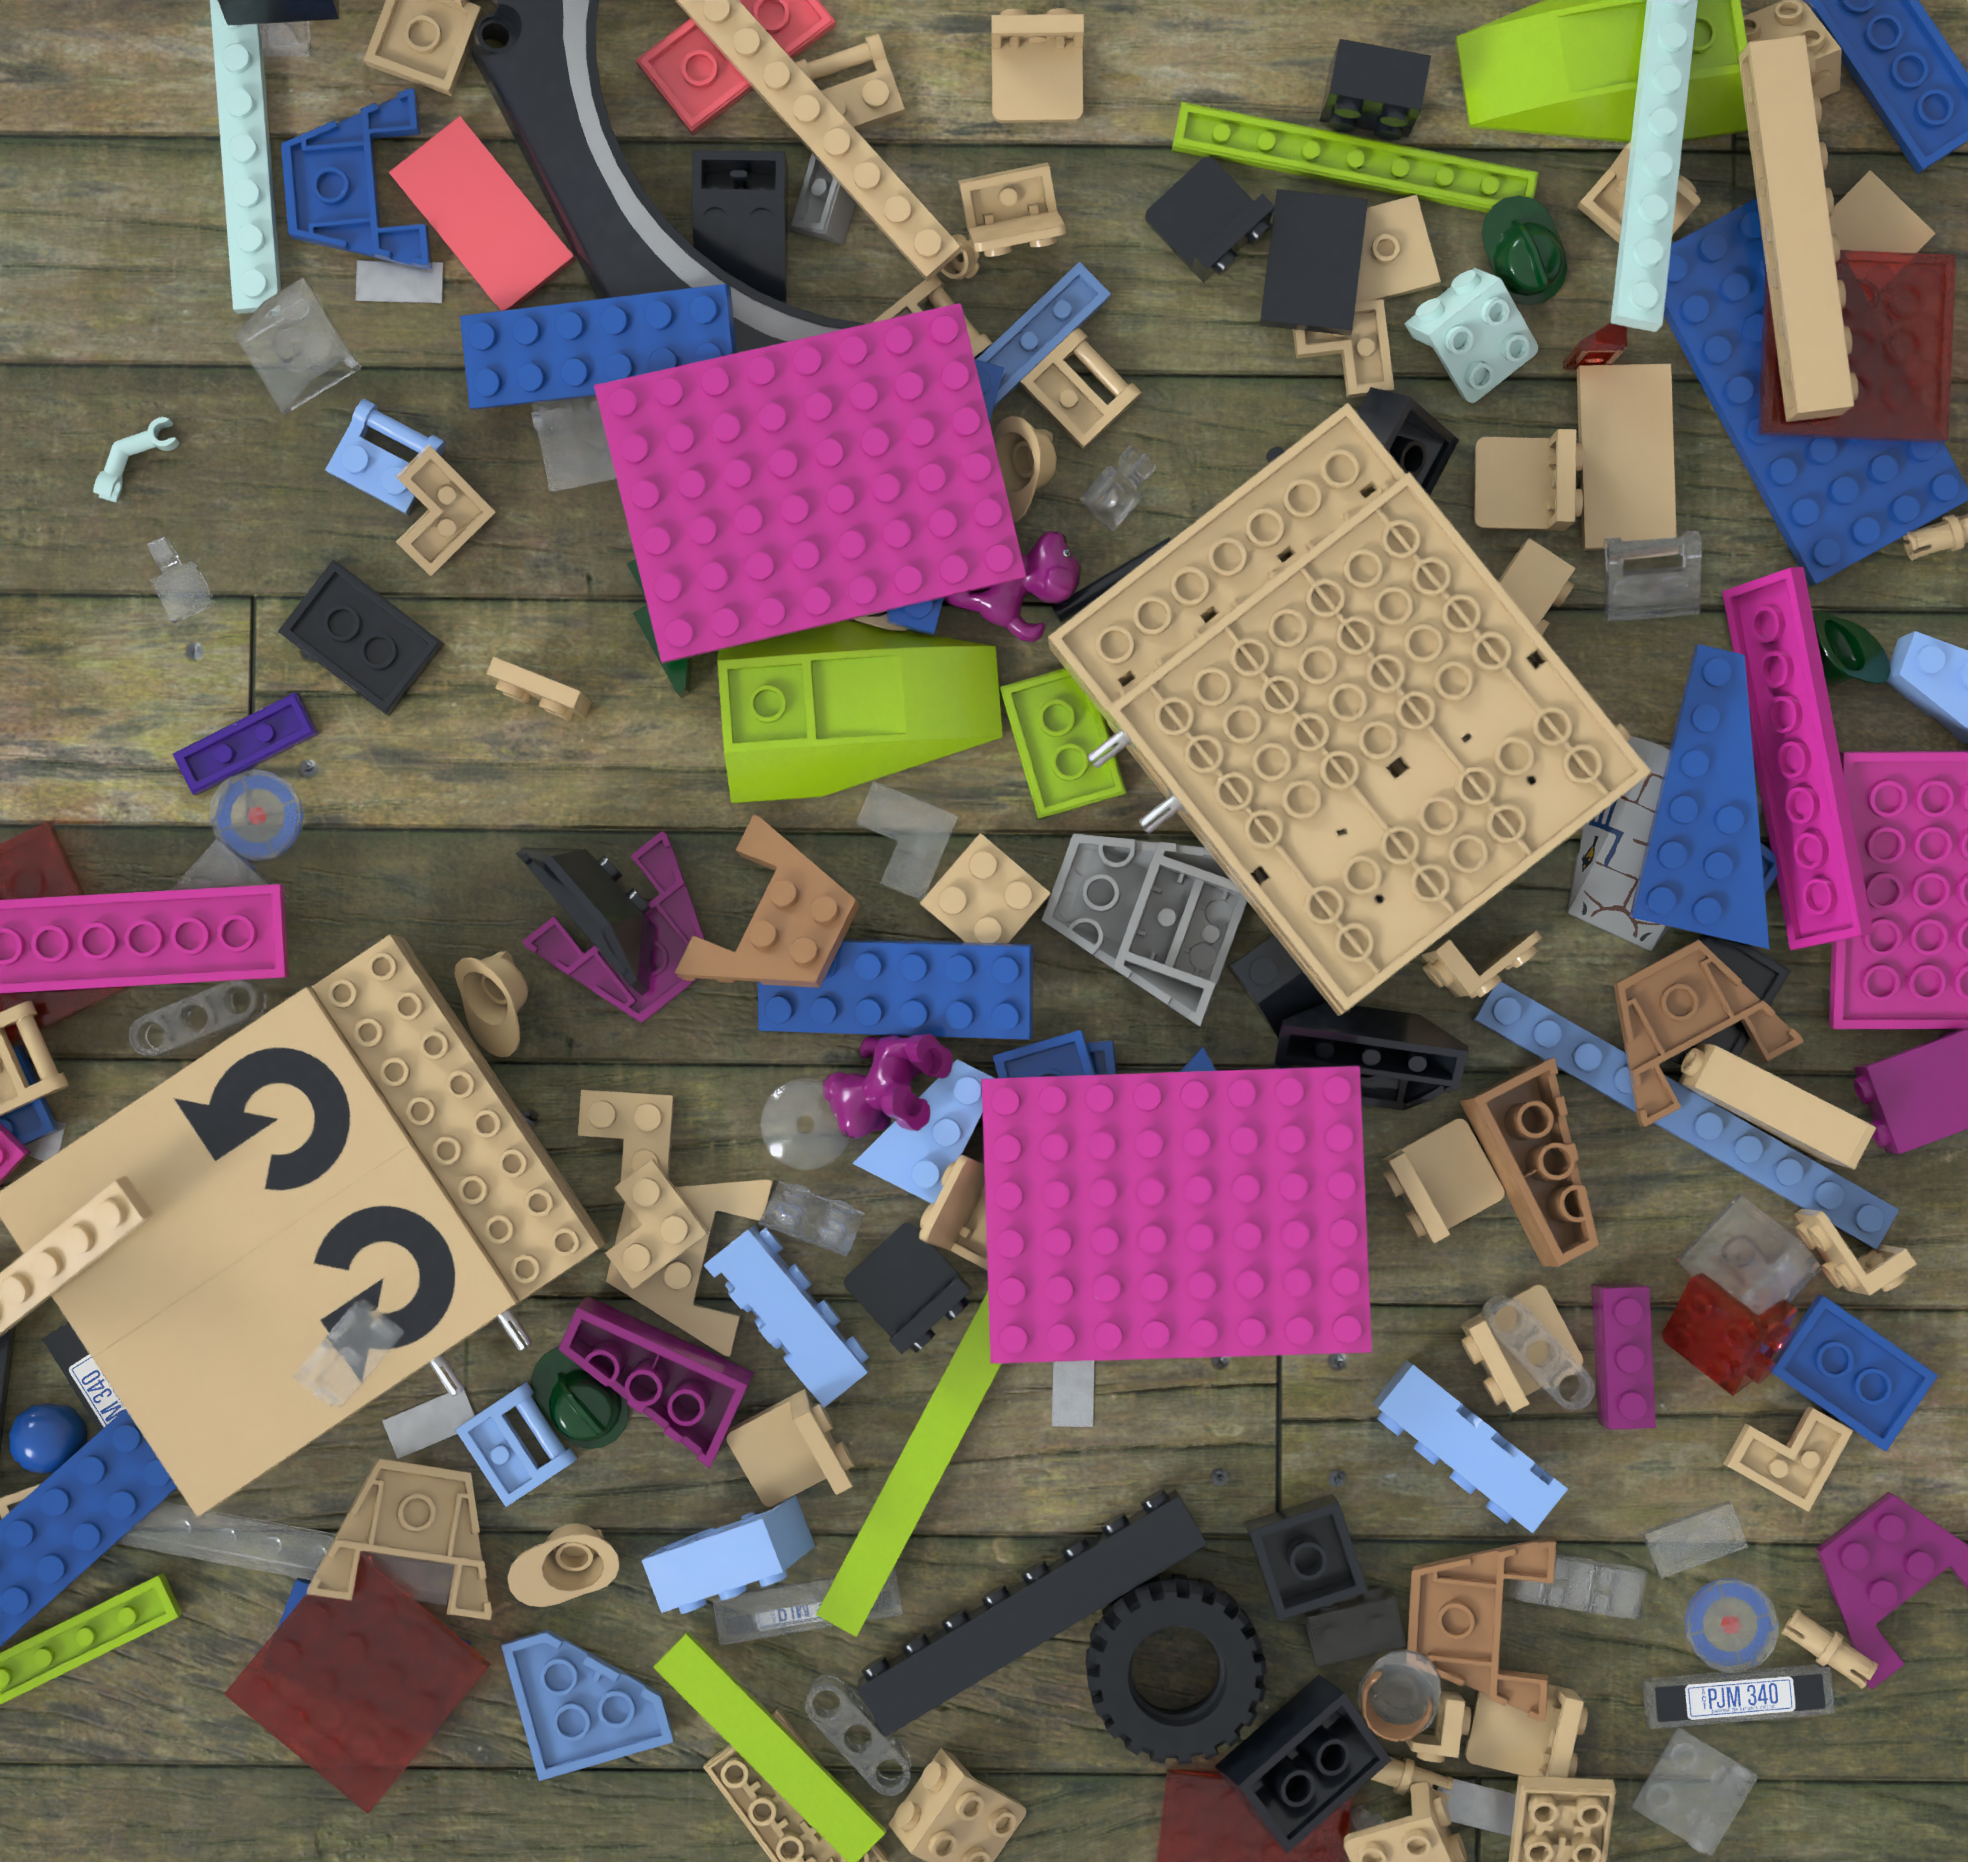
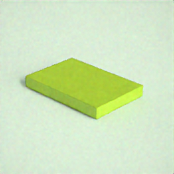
[1000,668,1126,820]

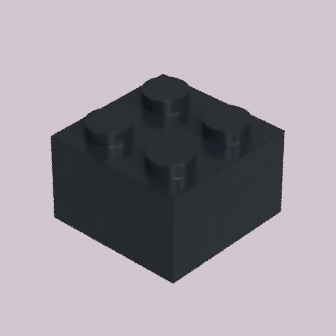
[1319,39,1431,140]
[1245,1494,1368,1621]

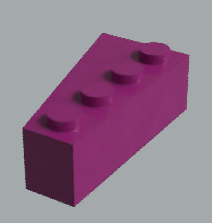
[558,1296,754,1469]

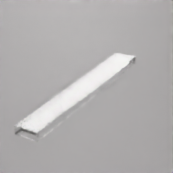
[116,1502,454,1605]

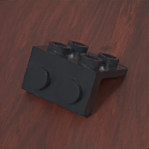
[1145,157,1275,283]
[844,1222,971,1355]

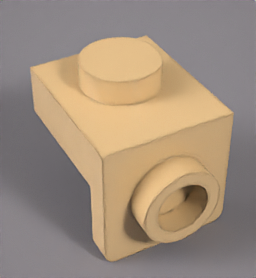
[1406,1689,1471,1763]

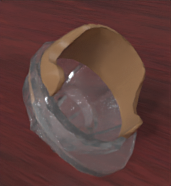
[1357,1650,1441,1742]

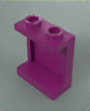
[1853,1028,1968,1154]

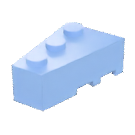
[1885,631,1968,745]
[853,1059,994,1203]
[642,1495,816,1614]

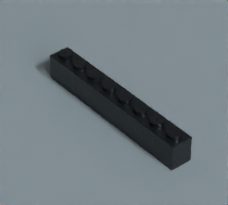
[857,1489,1207,1737]

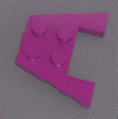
[522,830,706,1023]
[1816,1492,1968,1690]

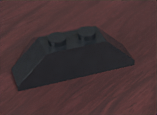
[516,847,655,996]
[1275,1002,1468,1110]

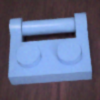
[325,399,446,516]
[455,1382,577,1507]

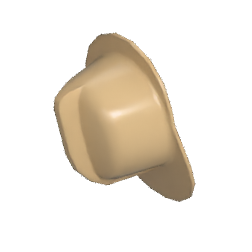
[993,416,1057,523]
[454,951,529,1057]
[507,1523,620,1607]

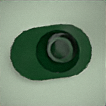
[1481,195,1568,305]
[1813,610,1890,686]
[531,1347,629,1449]

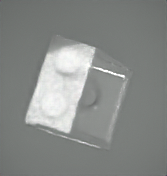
[235,278,362,415]
[1676,1194,1822,1335]

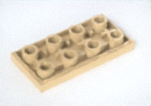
[1829,170,1936,302]
[1577,364,1677,551]
[703,1708,889,1862]
[1508,1776,1616,1862]

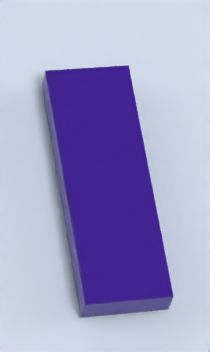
[173,692,319,796]

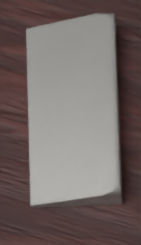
[790,154,856,244]

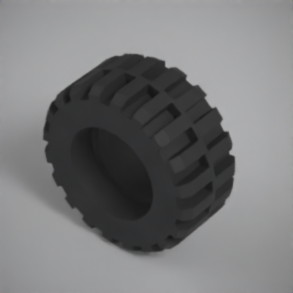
[1086,1574,1267,1765]

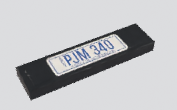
[42,1322,125,1431]

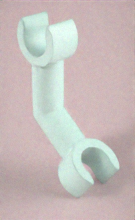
[93,417,180,503]

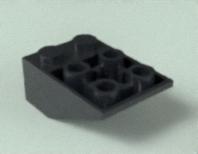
[692,150,789,303]

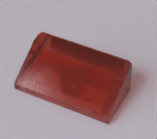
[1563,323,1627,370]

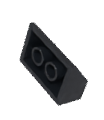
[1357,387,1459,497]
[1227,934,1327,1039]
[1215,1675,1392,1854]

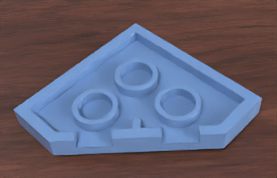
[501,1629,675,1781]

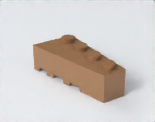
[1459,1057,1599,1267]

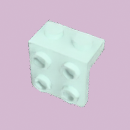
[1404,268,1538,403]

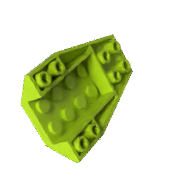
[1455,0,1748,143]
[717,620,1003,804]

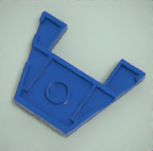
[281,88,432,270]

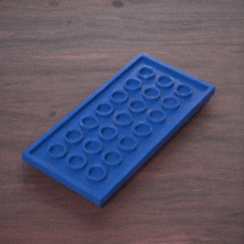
[1664,198,1968,586]

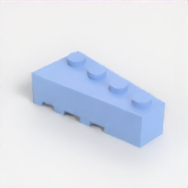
[704,1224,870,1408]
[1372,1360,1568,1534]

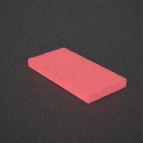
[636,0,836,136]
[389,116,576,311]

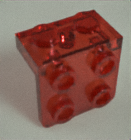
[1662,1273,1798,1396]

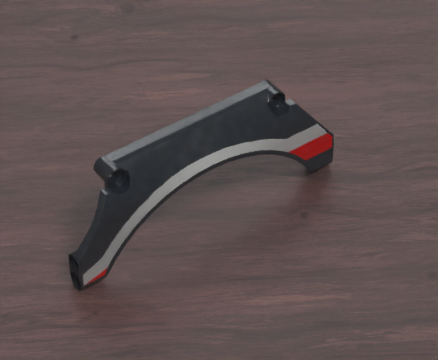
[471,0,864,353]

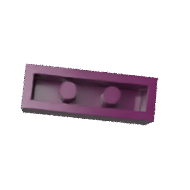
[1592,1283,1656,1430]

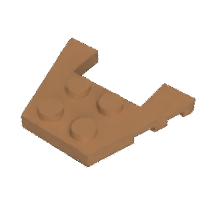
[675,814,860,988]
[1614,940,1804,1127]
[1407,1537,1557,1722]

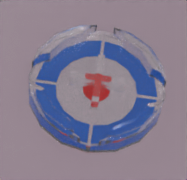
[209,769,304,862]
[1684,1578,1779,1673]

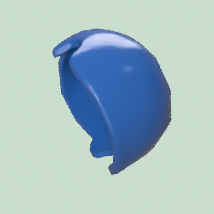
[9,1403,88,1474]

